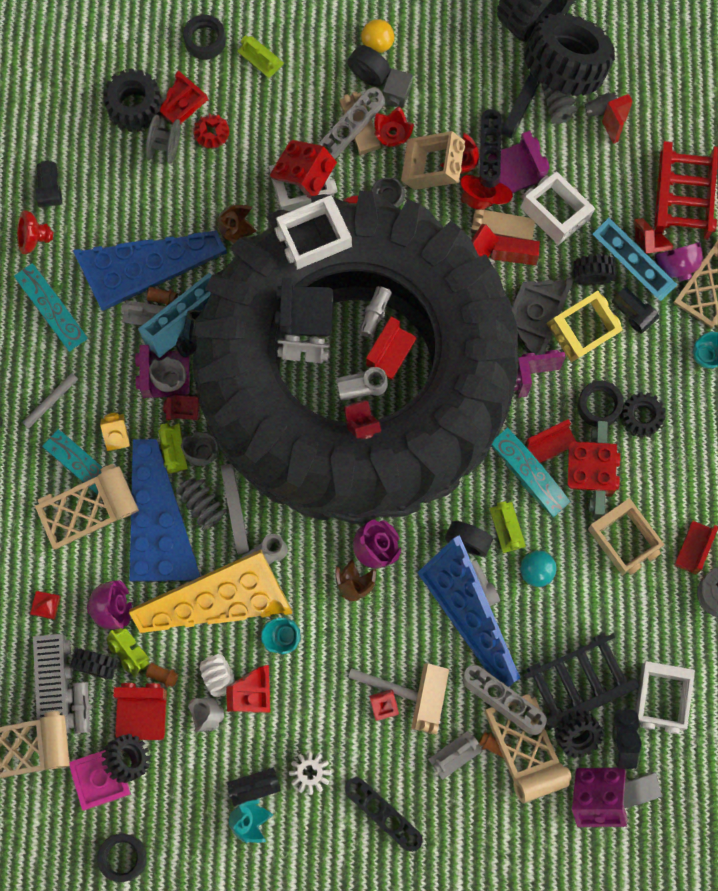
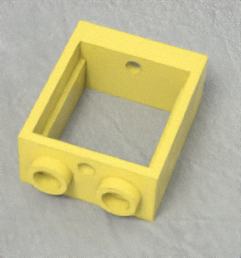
[546,291,623,362]

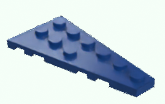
[73,231,227,311]
[129,439,201,582]
[417,535,520,687]

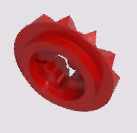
[193,113,229,148]

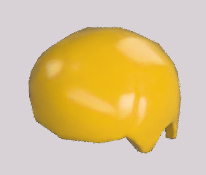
[361,19,395,53]

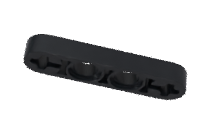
[501,73,540,139]
[479,109,501,188]
[345,777,423,852]

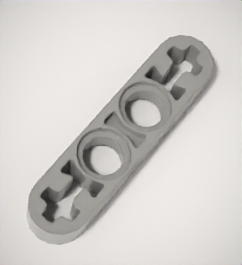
[318,88,385,159]
[221,464,250,555]
[463,665,546,735]

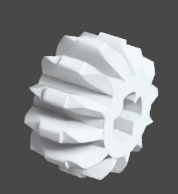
[200,654,235,697]
[289,751,332,795]

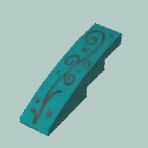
[14,263,88,352]
[491,427,571,518]
[42,429,103,495]

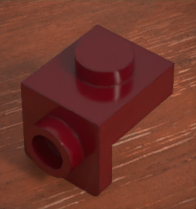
[163,393,200,420]
[344,400,381,439]

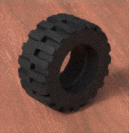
[497,0,575,42]
[524,13,615,96]

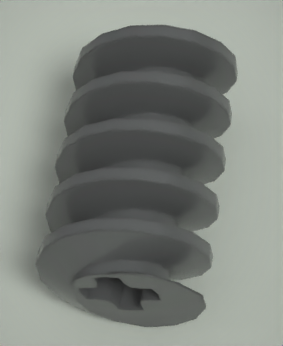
[542,84,578,124]
[176,478,226,531]

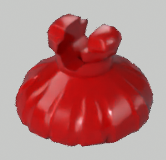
[17,210,54,254]

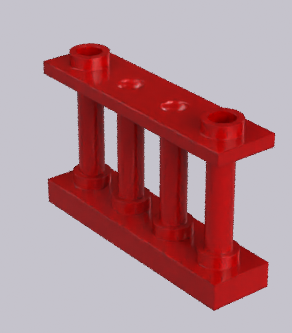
[654,141,718,240]

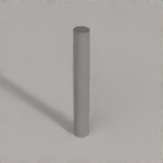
[22,373,78,429]
[348,668,418,702]

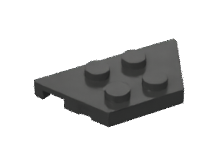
[512,278,573,355]

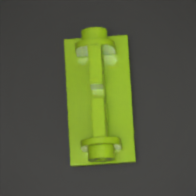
[237,35,284,79]
[158,423,188,474]
[489,501,526,553]
[106,628,150,678]

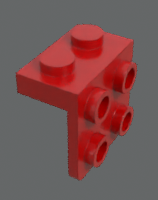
[270,140,337,199]
[567,441,620,497]
[113,683,167,740]

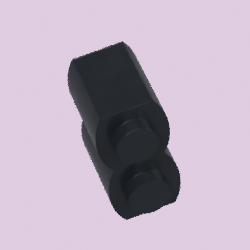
[612,710,641,769]

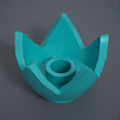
[229,799,273,844]

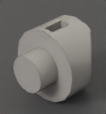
[188,698,224,732]

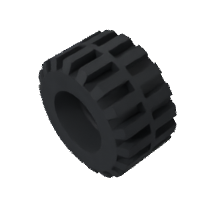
[103,69,163,132]

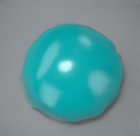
[692,331,718,369]
[520,550,557,587]
[261,617,301,654]

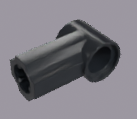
[36,160,62,208]
[612,287,659,334]
[176,309,201,357]

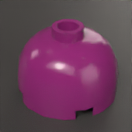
[655,242,703,281]
[353,519,401,569]
[87,580,132,630]

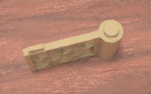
[674,240,718,329]
[35,464,139,550]
[484,694,571,803]
[0,711,70,778]

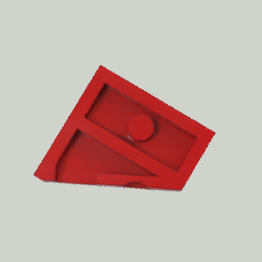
[159,71,209,125]
[226,665,270,713]

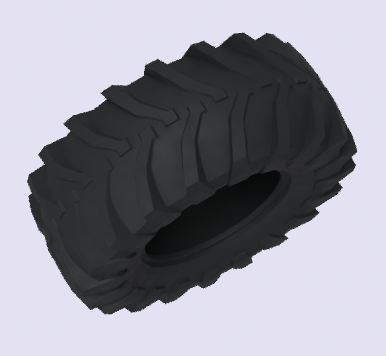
[192,191,518,524]

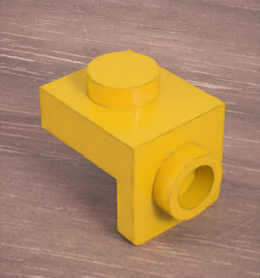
[100,412,130,451]

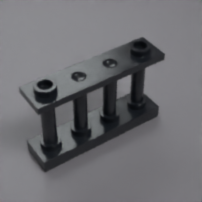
[523,632,640,731]

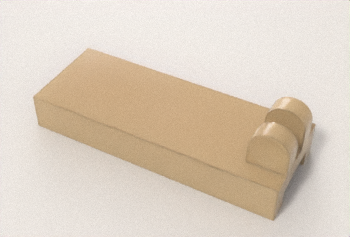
[339,91,381,155]
[471,209,535,240]
[411,664,449,735]

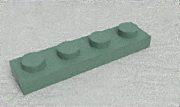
[588,421,608,519]

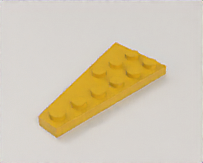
[129,549,292,633]

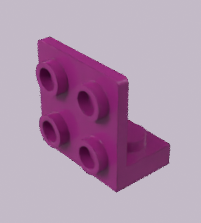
[572,767,628,827]

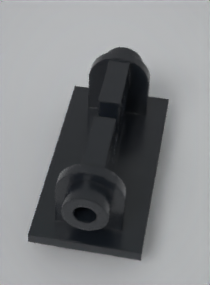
[227,767,281,806]

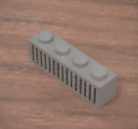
[33,634,75,735]

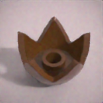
[217,204,256,243]
[335,560,376,601]

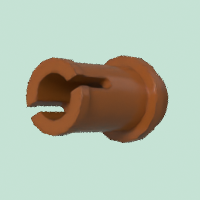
[147,287,178,306]
[146,663,179,688]
[478,732,511,759]

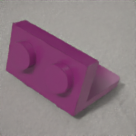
[488,131,550,193]
[135,345,190,398]
[514,350,566,398]

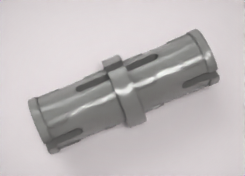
[358,286,391,338]
[72,682,92,733]

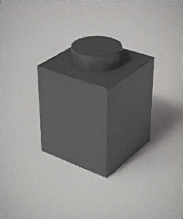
[383,68,413,108]

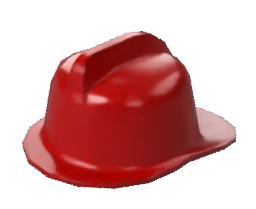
[460,175,513,210]

